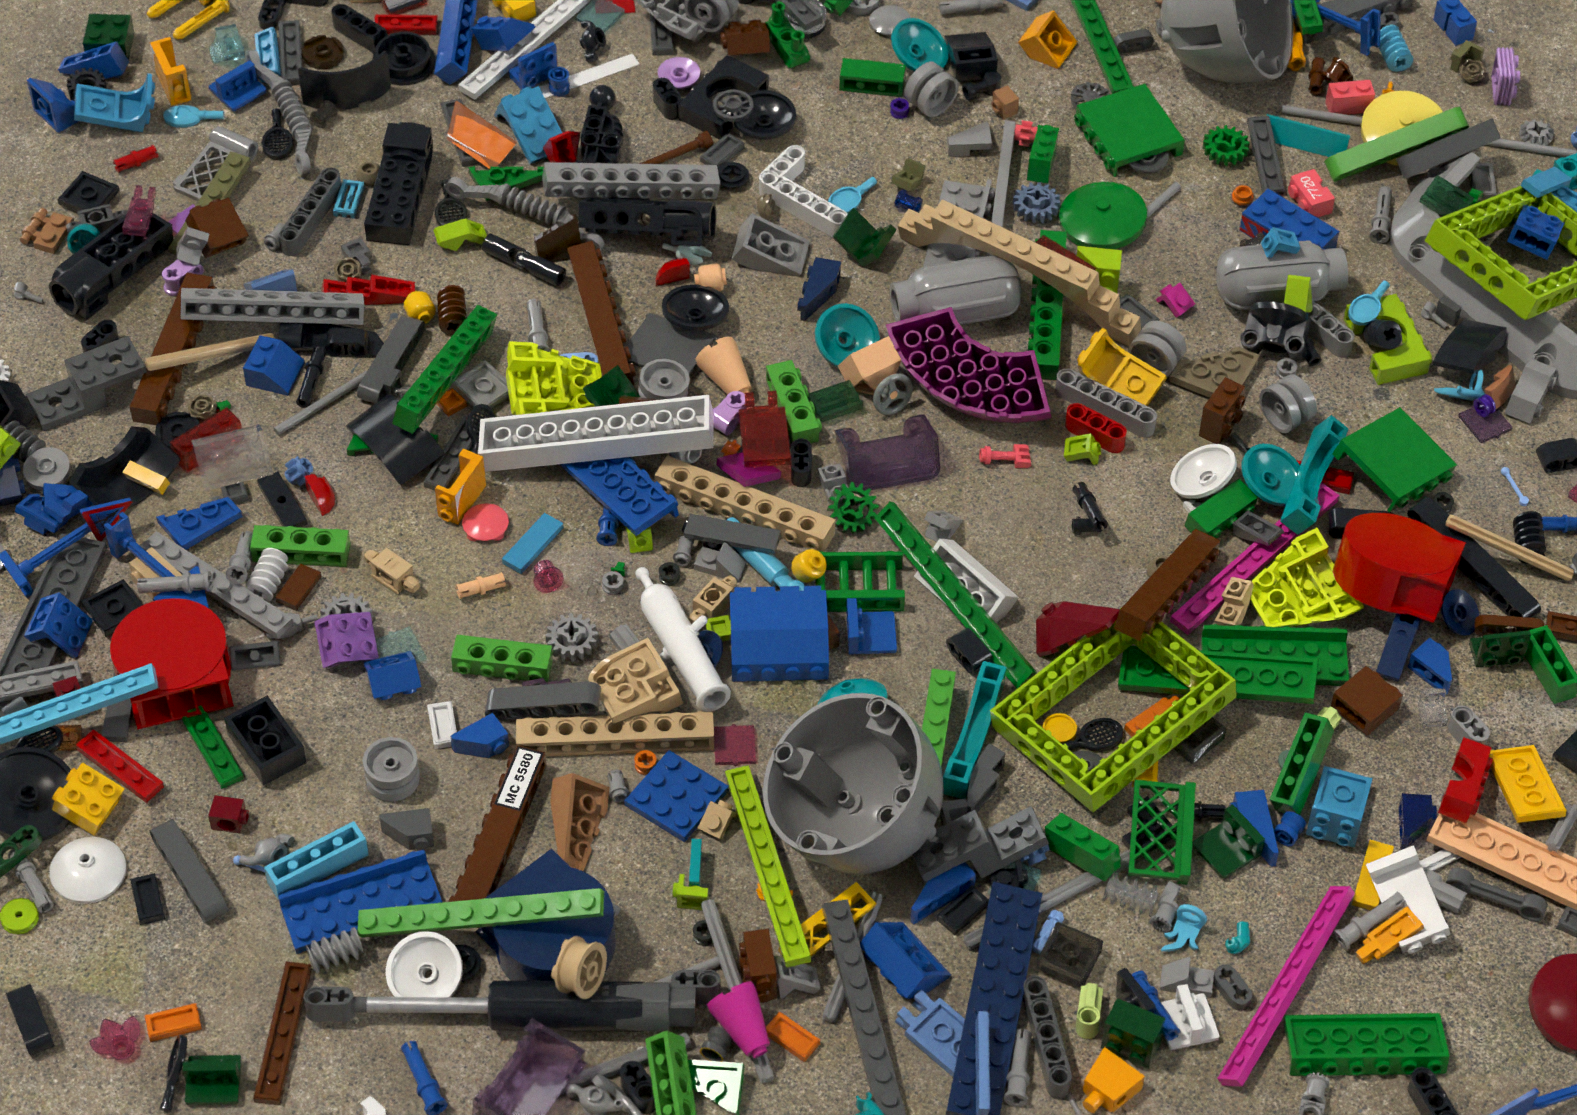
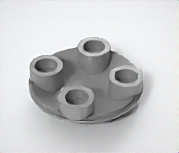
[870,5,911,39]

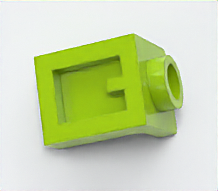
[1064,433,1101,465]
[625,526,653,553]
[672,874,708,910]

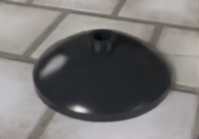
[732,90,796,140]
[662,284,729,331]

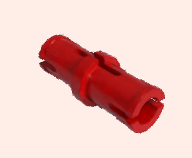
[113,145,158,173]

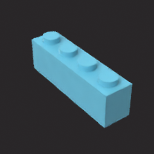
[264,821,369,901]

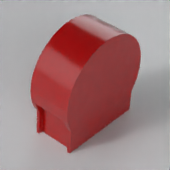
[1333,513,1466,623]
[110,598,234,730]

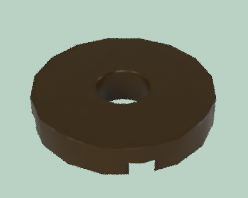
[301,35,344,70]

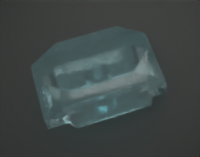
[209,24,245,64]

